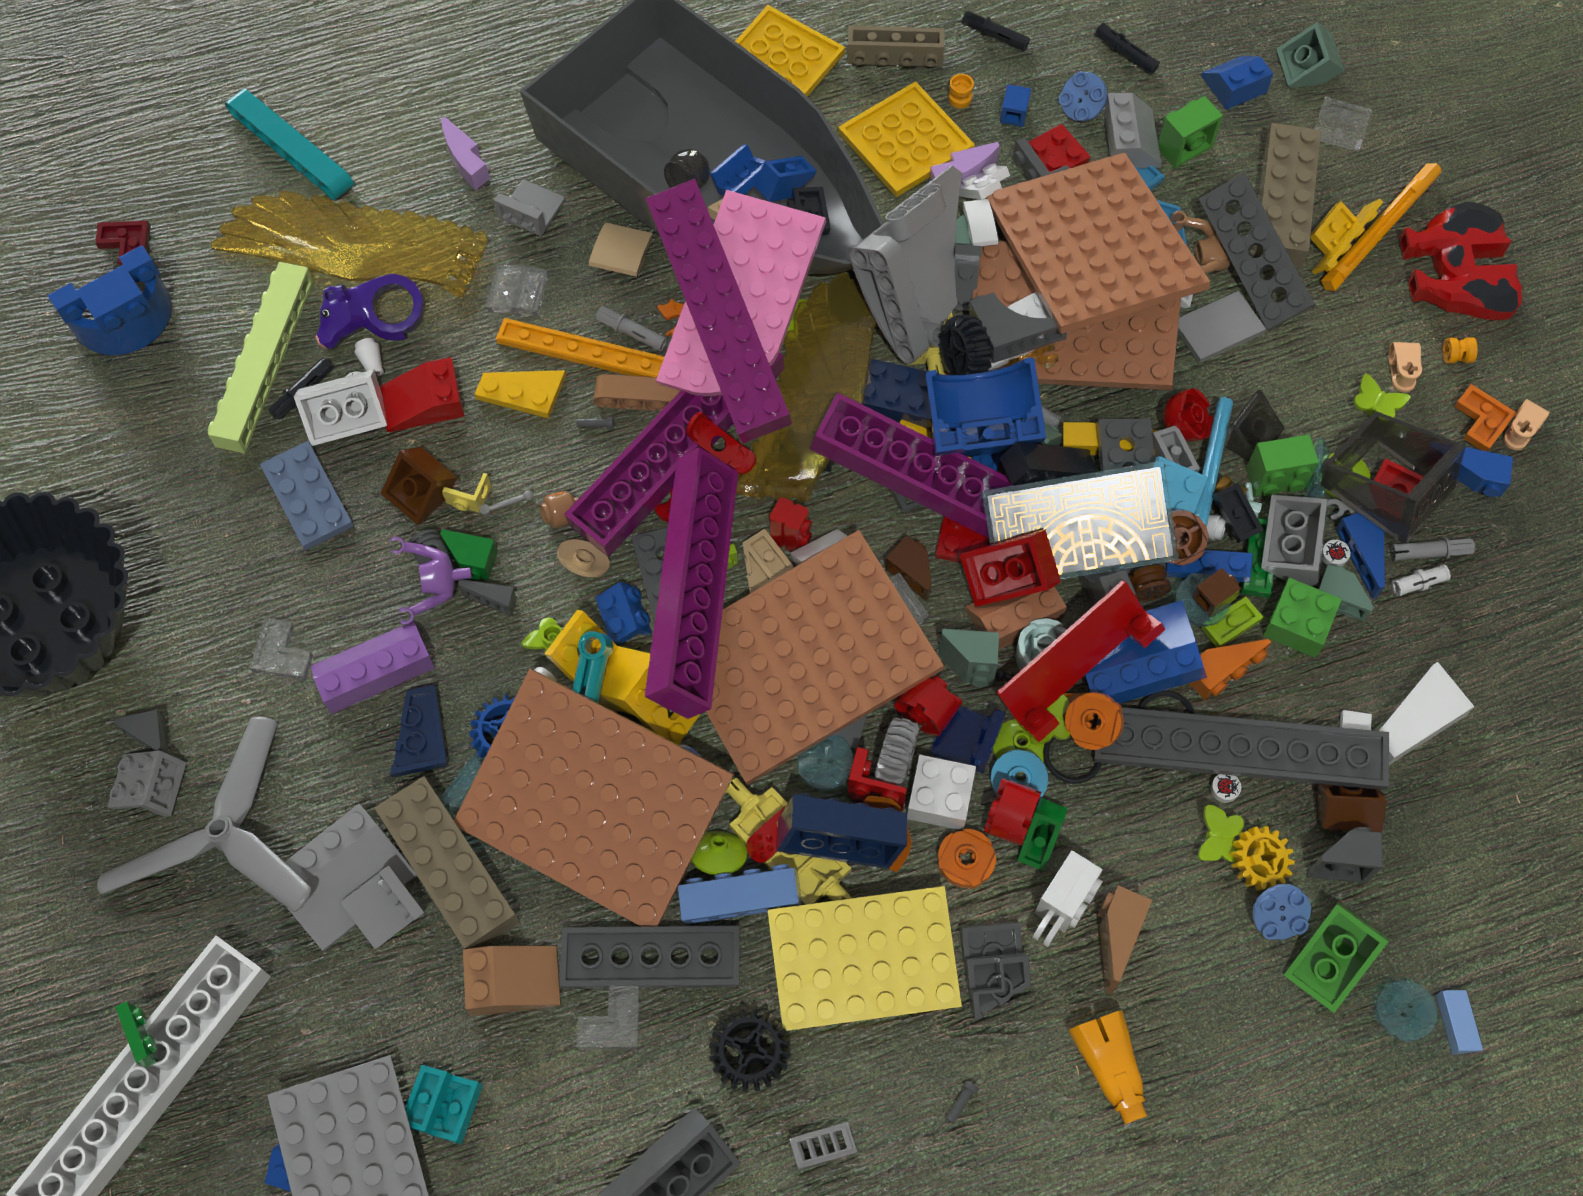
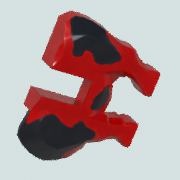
[1399,202,1522,320]

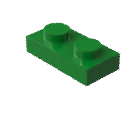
[115,1001,158,1068]

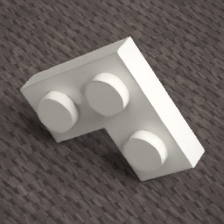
[959,163,1010,200]

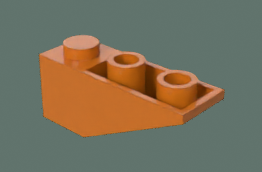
[1189,639,1271,700]

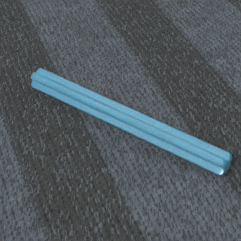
[1194,397,1233,527]

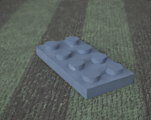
[260,441,354,551]

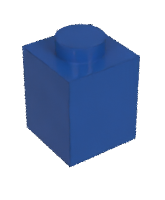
[1000,84,1031,127]

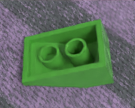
[1284,902,1390,1013]

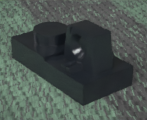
[1212,483,1264,543]

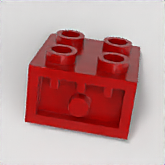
[847,747,907,811]

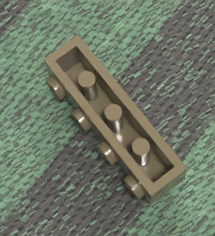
[847,26,944,67]

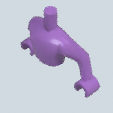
[389,536,471,624]

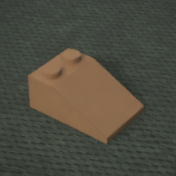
[1097,885,1152,995]
[463,946,561,1017]

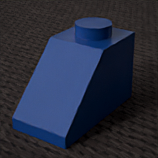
[755,156,817,202]

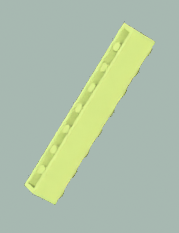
[208,262,314,453]

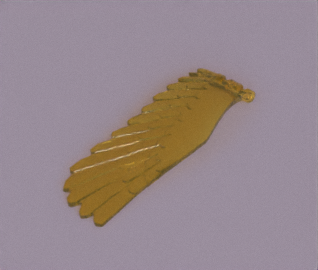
[211,190,487,297]
[736,272,876,502]

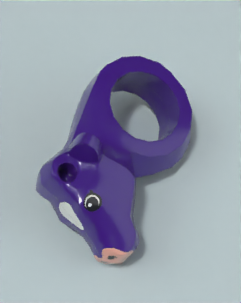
[316,274,426,350]

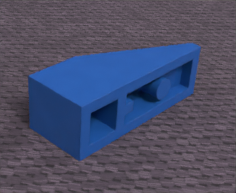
[1424,440,1513,497]
[1335,508,1385,599]

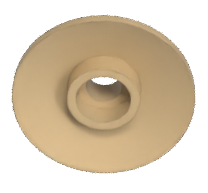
[557,539,610,578]

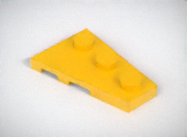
[474,370,566,419]

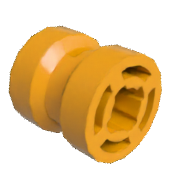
[948,74,974,109]
[1443,337,1478,364]

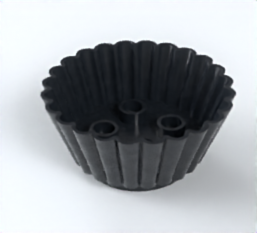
[0,492,128,697]

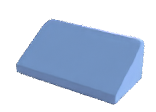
[1436,990,1483,1055]

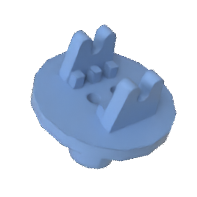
[1059,71,1108,122]
[1252,884,1311,940]

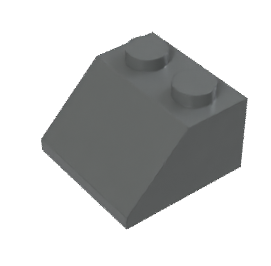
[1307,827,1382,883]

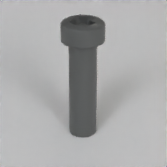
[576,416,615,429]
[945,1081,979,1124]

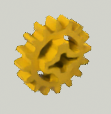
[1230,826,1295,891]

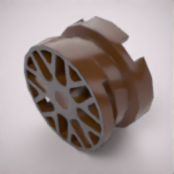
[1129,565,1172,602]

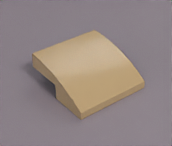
[589,222,653,277]

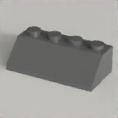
[599,1108,741,1196]

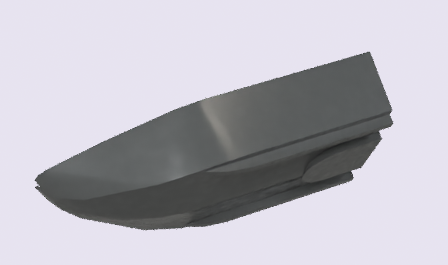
[520,0,884,274]

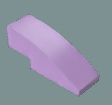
[441,117,490,190]
[929,142,1000,184]

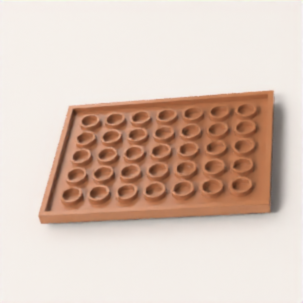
[985,152,1210,334]
[972,241,1181,390]
[706,530,945,785]
[454,669,735,927]

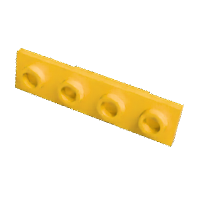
[1310,199,1383,275]

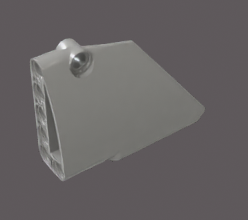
[849,166,963,364]

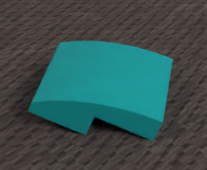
[405,1065,483,1145]

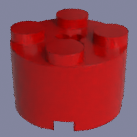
[894,676,963,736]
[984,778,1041,846]

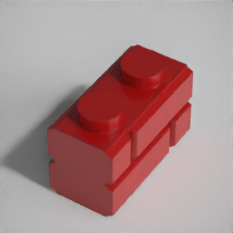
[769,497,812,552]

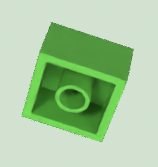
[1158,96,1223,168]
[1246,434,1319,497]
[1263,577,1342,658]

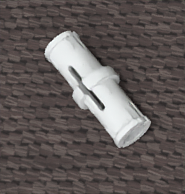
[1392,564,1451,597]

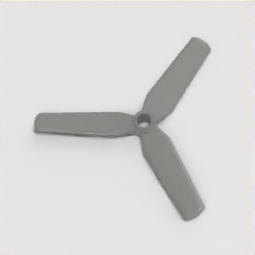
[97,716,311,912]

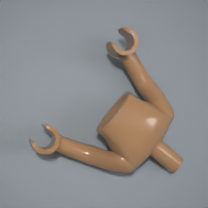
[1170,211,1230,274]

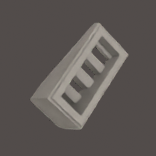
[789,1122,857,1172]

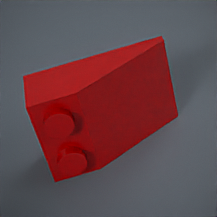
[380,357,465,433]
[959,529,1061,607]

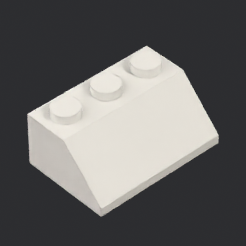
[294,369,388,446]

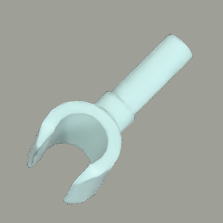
[1245,483,1262,517]

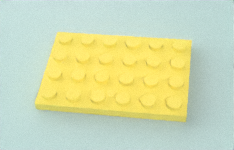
[767,886,962,1031]

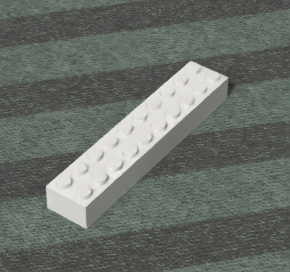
[6,936,271,1196]

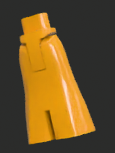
[1068,1010,1147,1124]

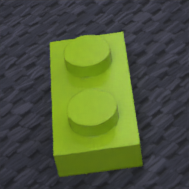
[1201,597,1263,648]

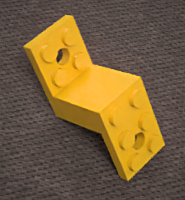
[544,610,700,745]

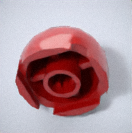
[1163,388,1214,442]

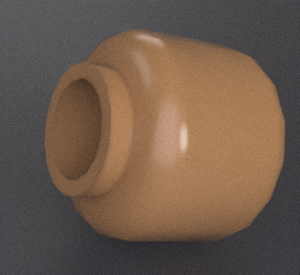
[539,491,578,528]

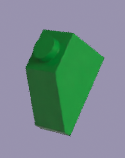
[440,529,498,580]
[1017,798,1068,872]

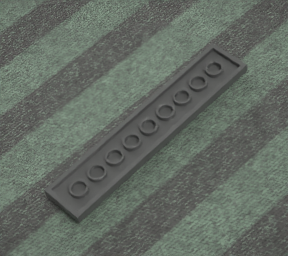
[1094,707,1389,790]

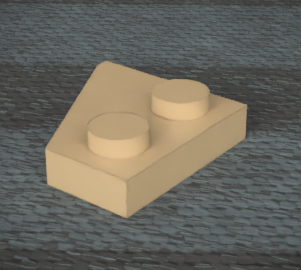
[742,529,794,593]

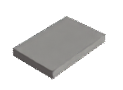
[1178,291,1266,364]

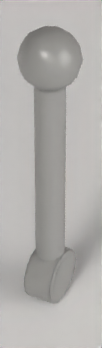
[480,490,534,516]

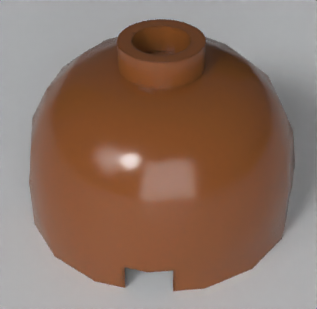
[1162,509,1209,565]

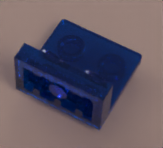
[931,706,1006,774]

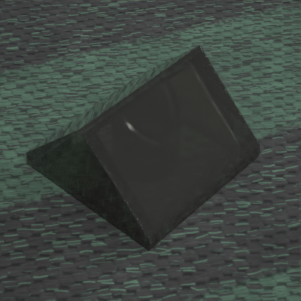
[1224,390,1285,462]

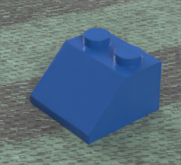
[1201,56,1273,110]

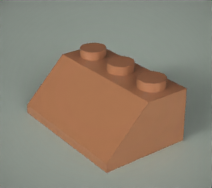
[964,586,1067,650]

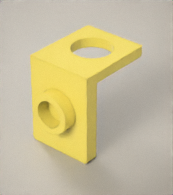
[442,473,491,513]

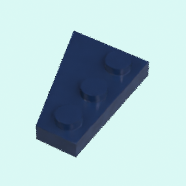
[390,685,448,778]

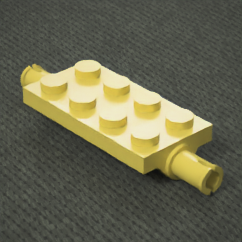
[726,778,852,905]

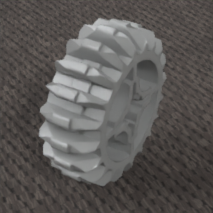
[874,717,919,787]

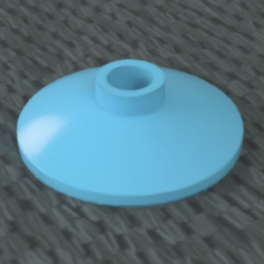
[991,750,1048,798]

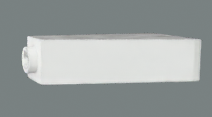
[1379,662,1474,765]

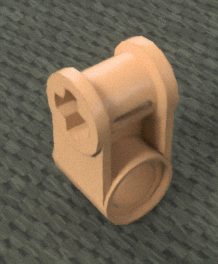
[1389,342,1422,393]
[1503,399,1550,450]

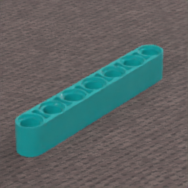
[225,88,354,201]

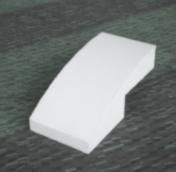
[963,199,998,246]

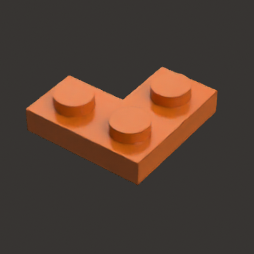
[1454,384,1517,452]

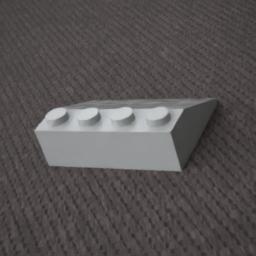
[284,804,417,952]

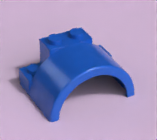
[47,245,172,355]
[926,357,1046,457]

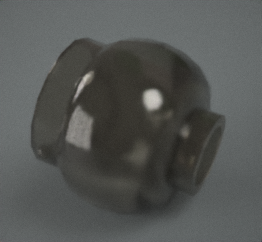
[664,149,710,190]

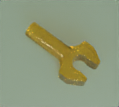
[1008,343,1059,369]

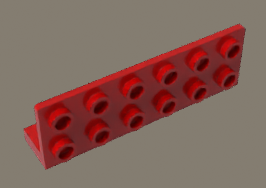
[997,581,1166,743]

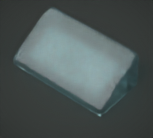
[1305,437,1329,498]
[440,754,484,812]

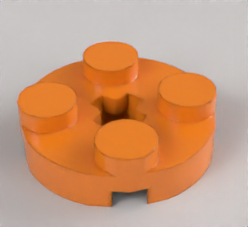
[1065,692,1124,750]
[937,829,996,889]

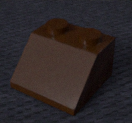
[380,447,458,525]
[1315,783,1387,832]

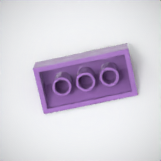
[311,621,435,714]

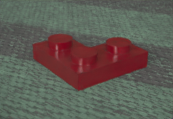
[95,220,151,266]

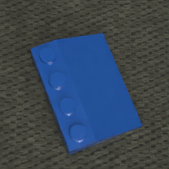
[1086,600,1207,704]

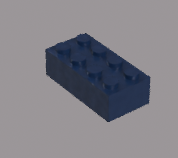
[852,359,933,432]
[777,794,907,869]

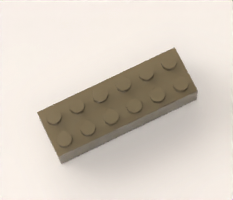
[1252,123,1321,269]
[374,776,520,949]

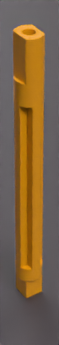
[1321,163,1442,291]

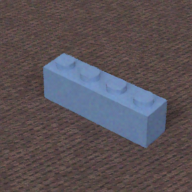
[678,864,802,925]

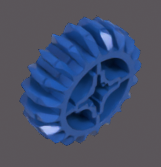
[469,694,517,758]

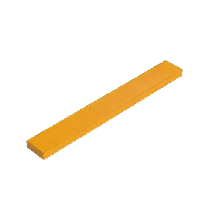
[496,318,665,378]

